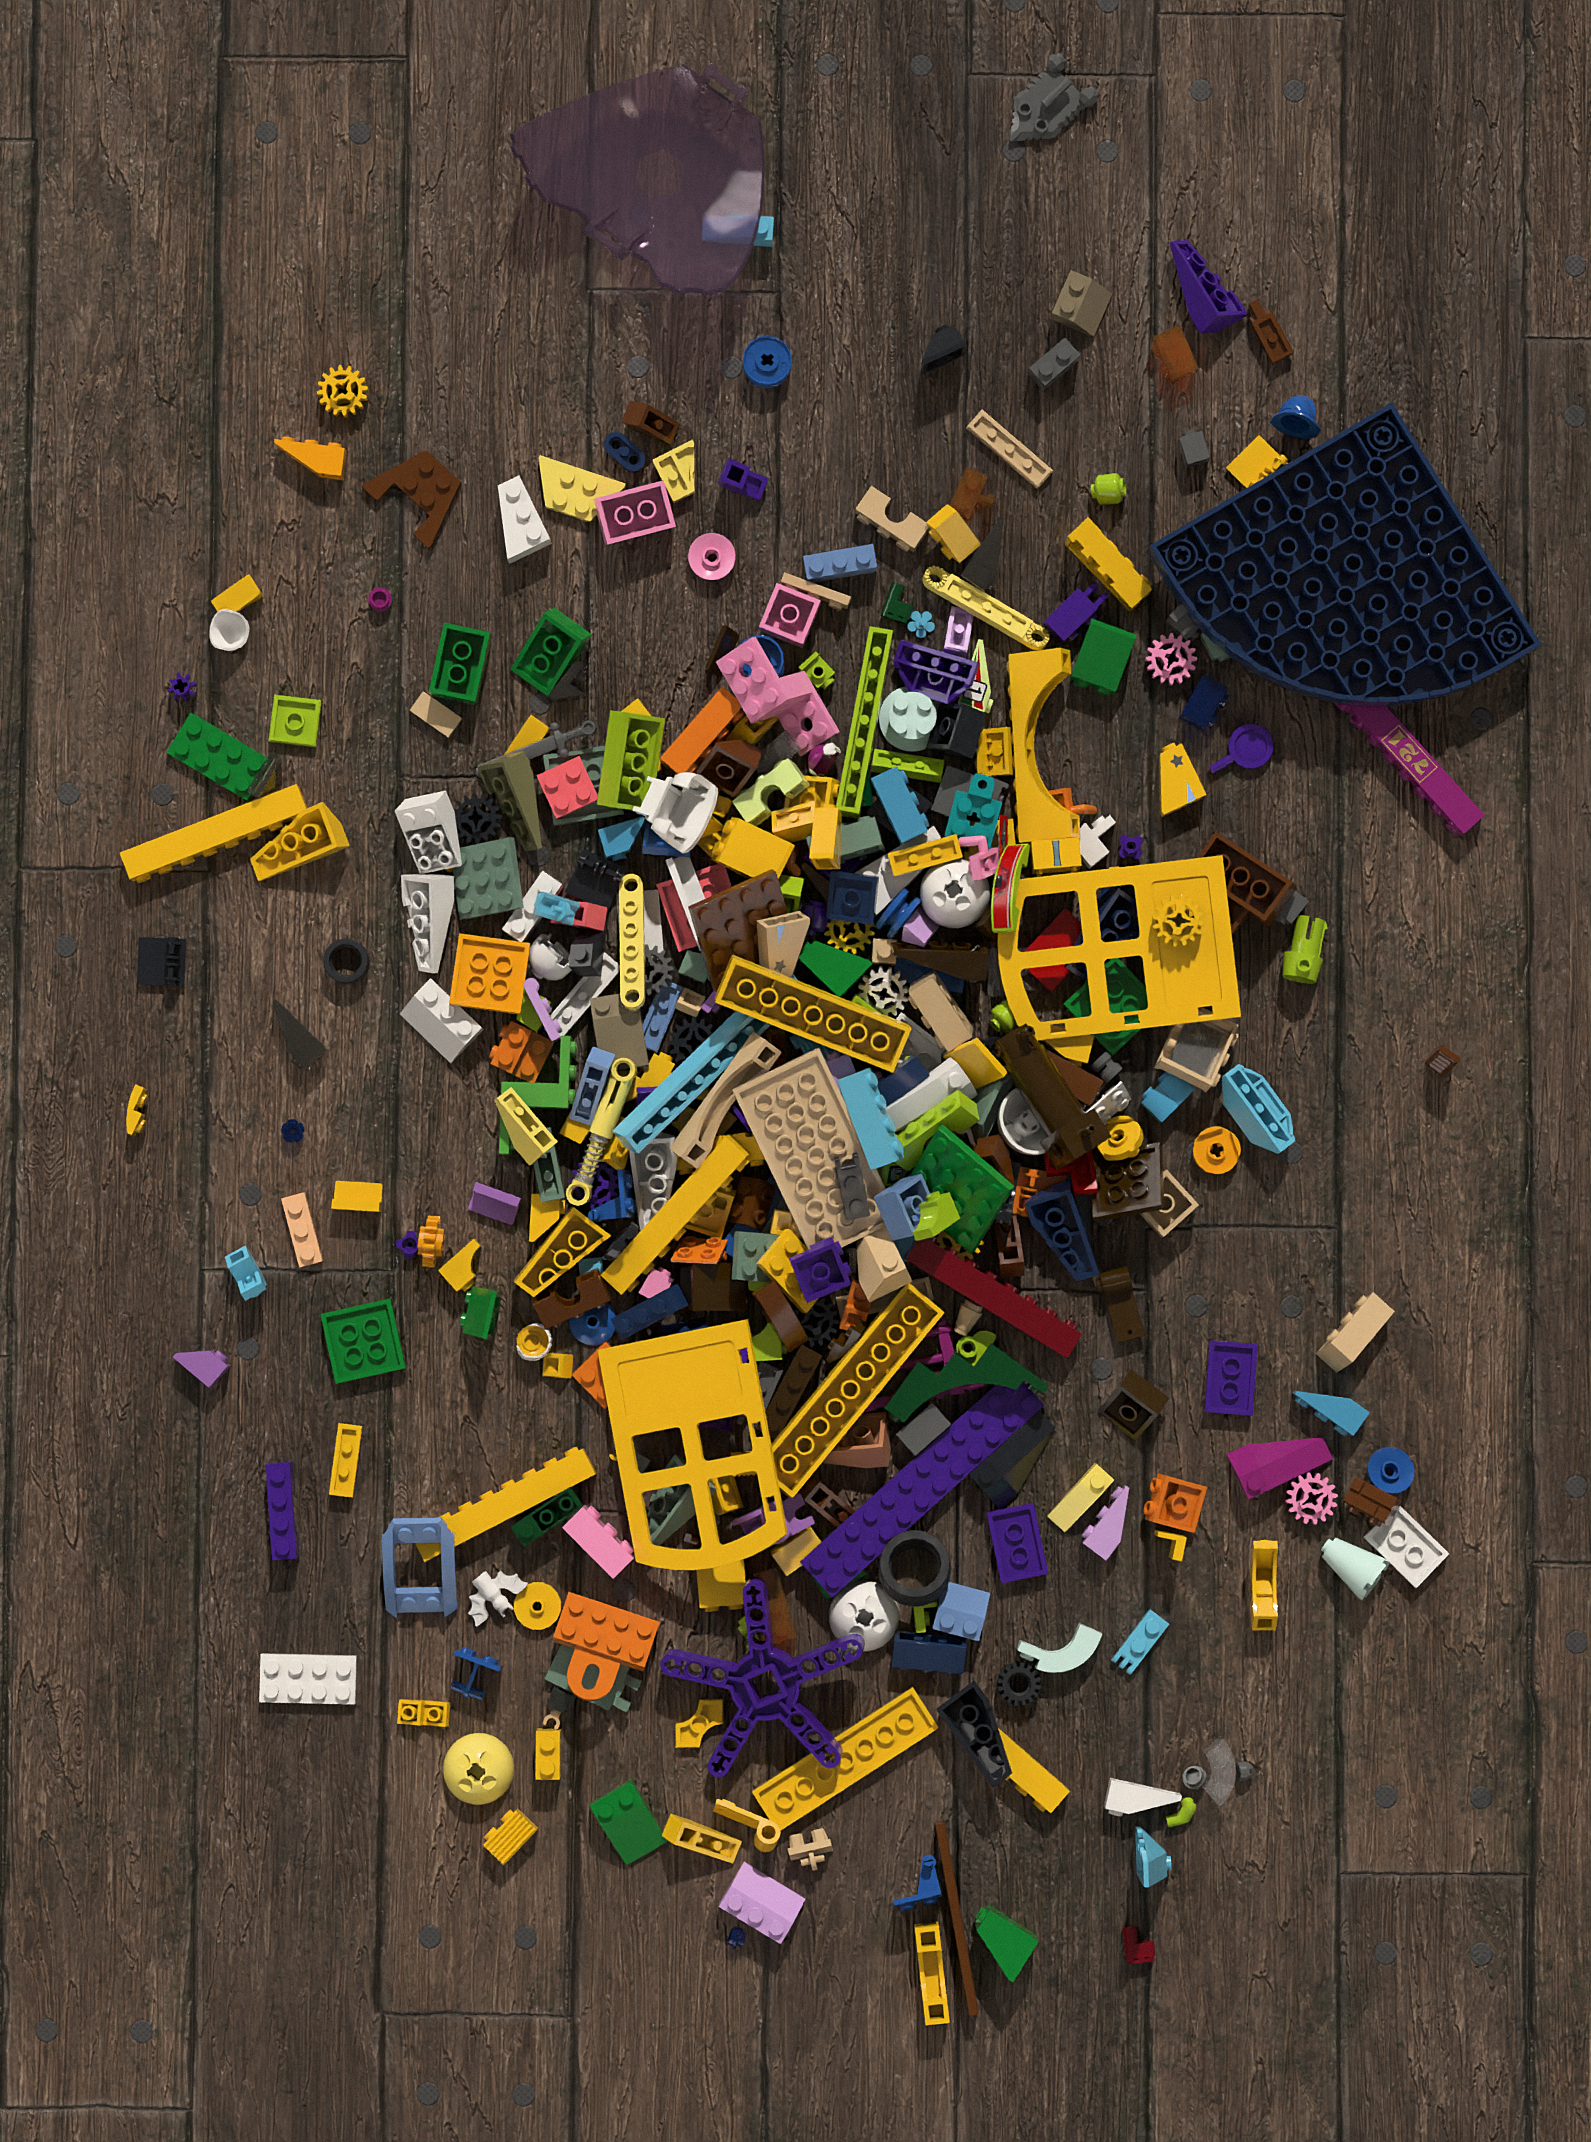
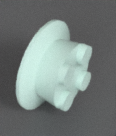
[879,686,941,752]

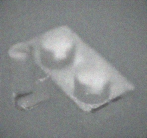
[987,949,1029,997]

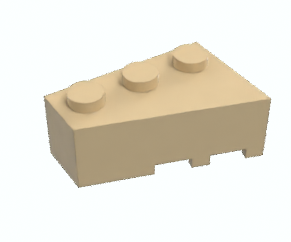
[1316,1292,1395,1373]

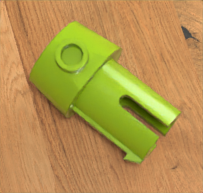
[1282,915,1328,984]

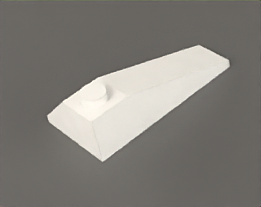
[401,874,454,973]
[886,1057,978,1132]

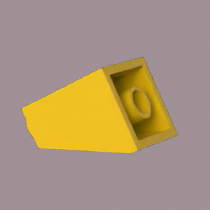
[711,817,795,879]

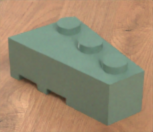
[806,816,887,864]

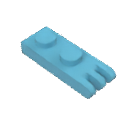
[1111,1609,1169,1675]

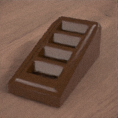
[1425,1045,1460,1075]

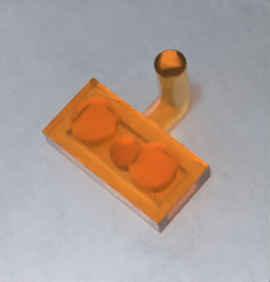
[949,467,995,520]

